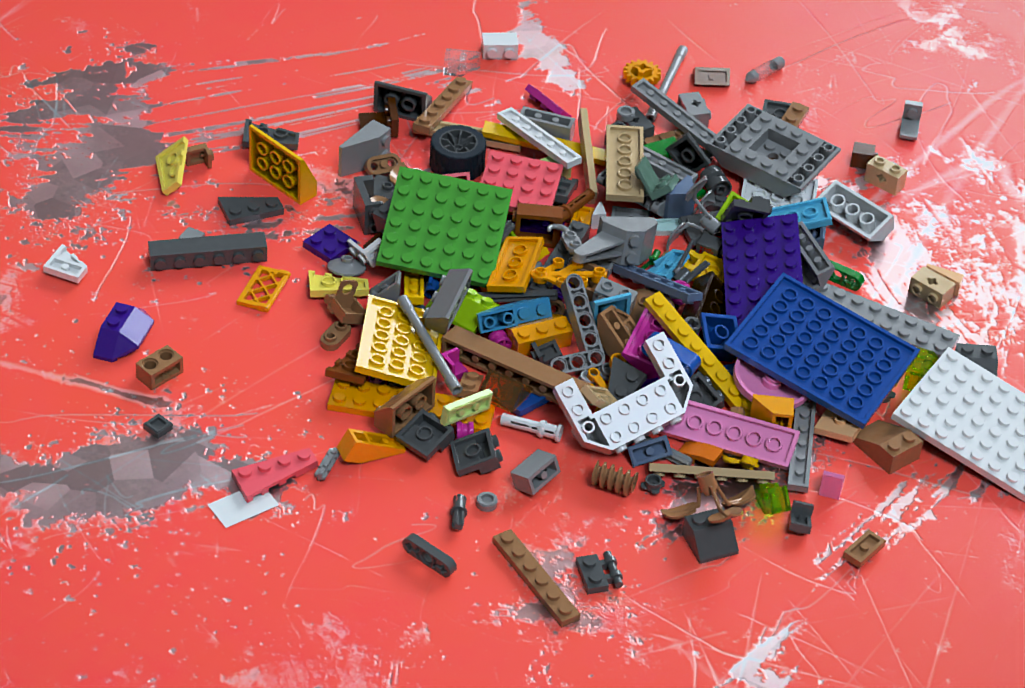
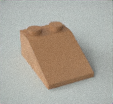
[853,420,923,475]

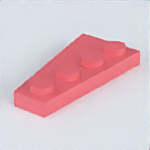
[231,448,318,503]

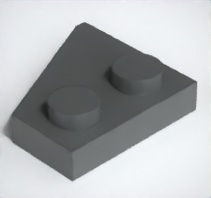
[608,356,647,400]

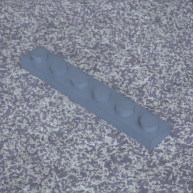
[613,264,703,304]

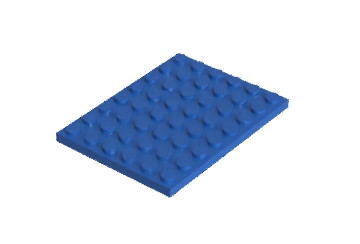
[723,272,920,429]

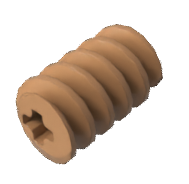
[591,460,639,496]

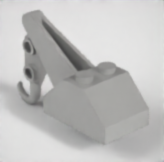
[547,216,658,266]

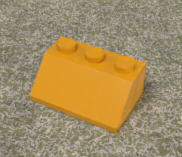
[502,314,573,356]

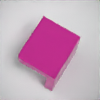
[441,347,468,380]

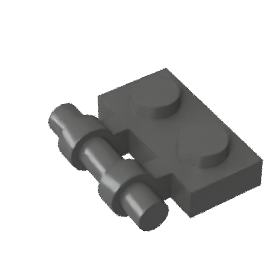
[576,551,623,595]

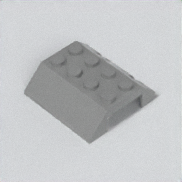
[596,146,698,217]
[798,221,835,292]

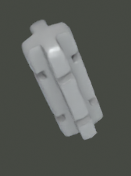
[314,447,340,481]

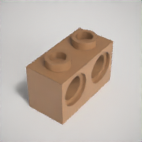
[136,345,184,390]

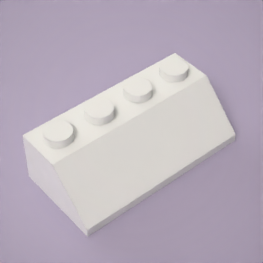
[816,180,895,241]

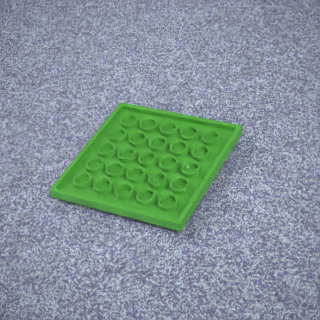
[376,166,513,288]

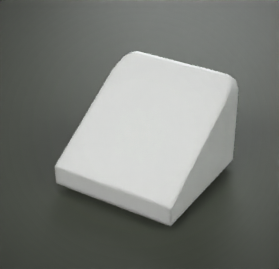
[591,202,606,229]

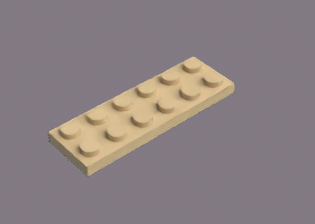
[606,124,644,203]

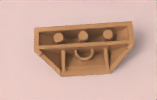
[597,305,636,366]

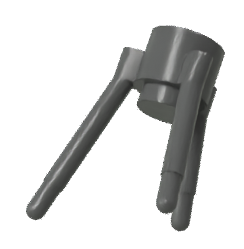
[672,238,710,284]

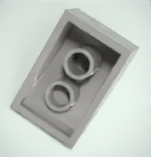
[338,120,391,177]

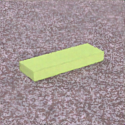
[440,389,493,427]

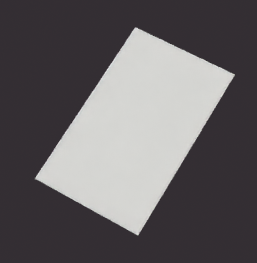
[207,491,279,528]

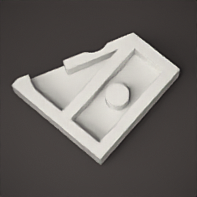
[43,244,88,283]

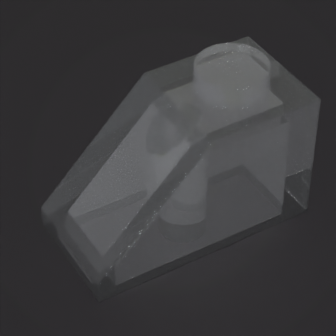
[443,48,481,77]

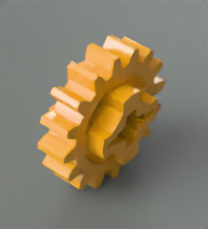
[623,59,661,86]

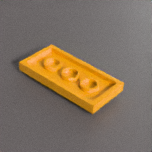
[486,236,544,293]

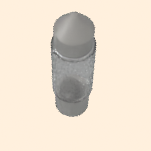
[745,56,785,84]

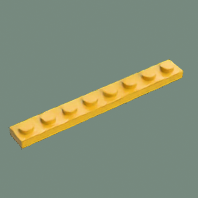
[643,291,752,417]

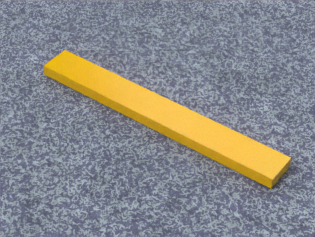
[482,120,606,166]

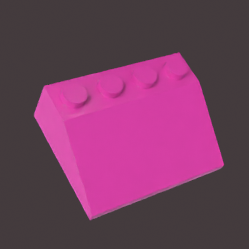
[621,307,702,379]

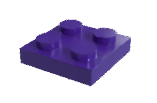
[303,224,357,263]

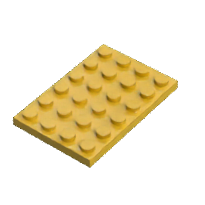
[354,294,443,386]

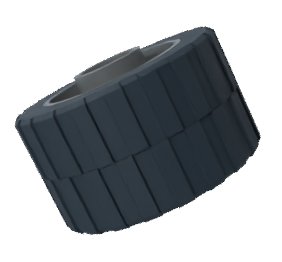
[429,125,486,180]

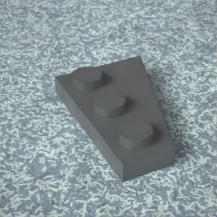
[218,197,284,226]

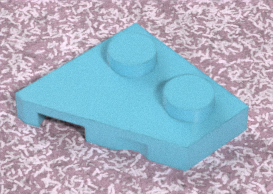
[642,249,690,280]

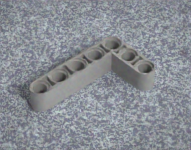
[548,274,605,376]

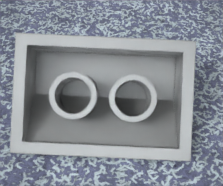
[423,268,473,335]

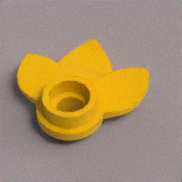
[722,454,759,470]

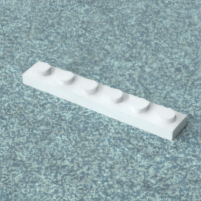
[497,107,582,169]

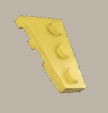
[155,136,189,196]
[308,270,369,298]

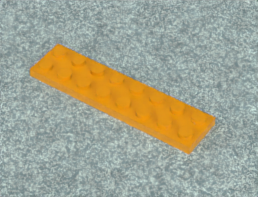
[327,379,496,433]

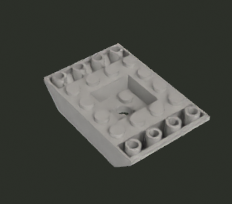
[707,104,841,198]

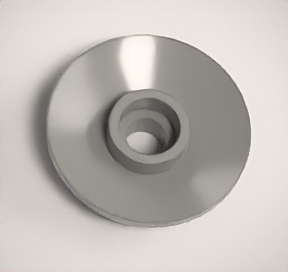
[327,255,366,277]

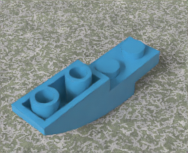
[476,296,552,334]

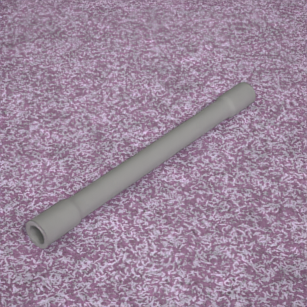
[645,45,688,123]
[397,295,462,395]

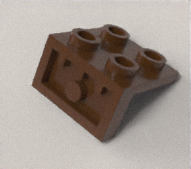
[358,97,399,137]

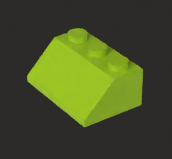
[425,286,500,334]

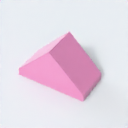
[819,470,845,500]

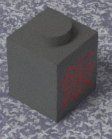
[696,232,723,259]

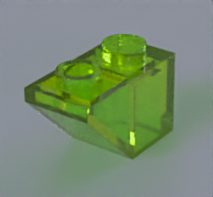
[754,482,791,514]

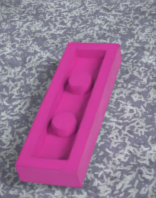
[525,84,572,117]

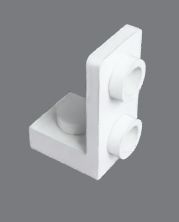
[347,238,381,268]

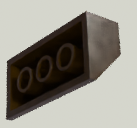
[681,271,726,344]

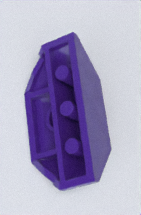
[93,302,154,363]

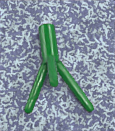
[641,249,661,270]

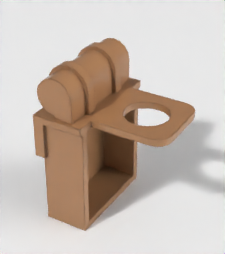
[324,280,365,325]

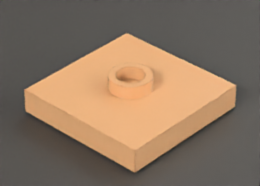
[814,409,861,443]

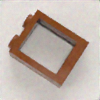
[512,203,563,248]

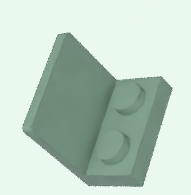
[635,156,679,201]

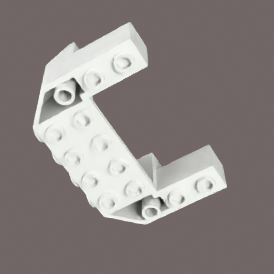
[553,331,693,456]

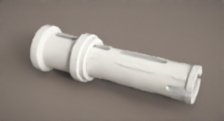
[500,412,564,443]

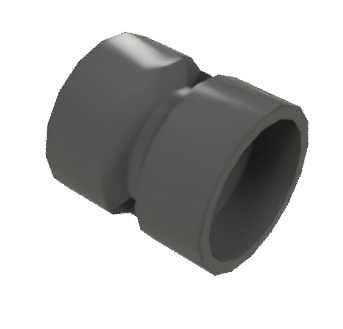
[699,165,732,197]

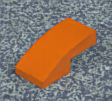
[678,441,723,467]

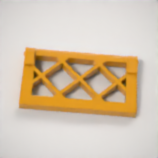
[236,265,291,313]

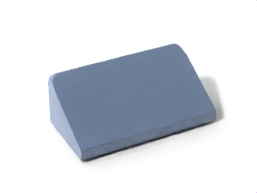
[627,435,673,467]

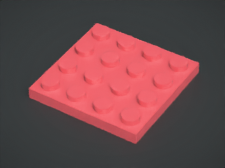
[480,150,564,212]

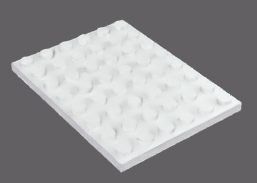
[891,347,1025,502]

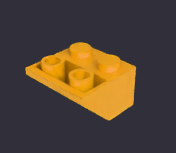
[749,394,794,428]

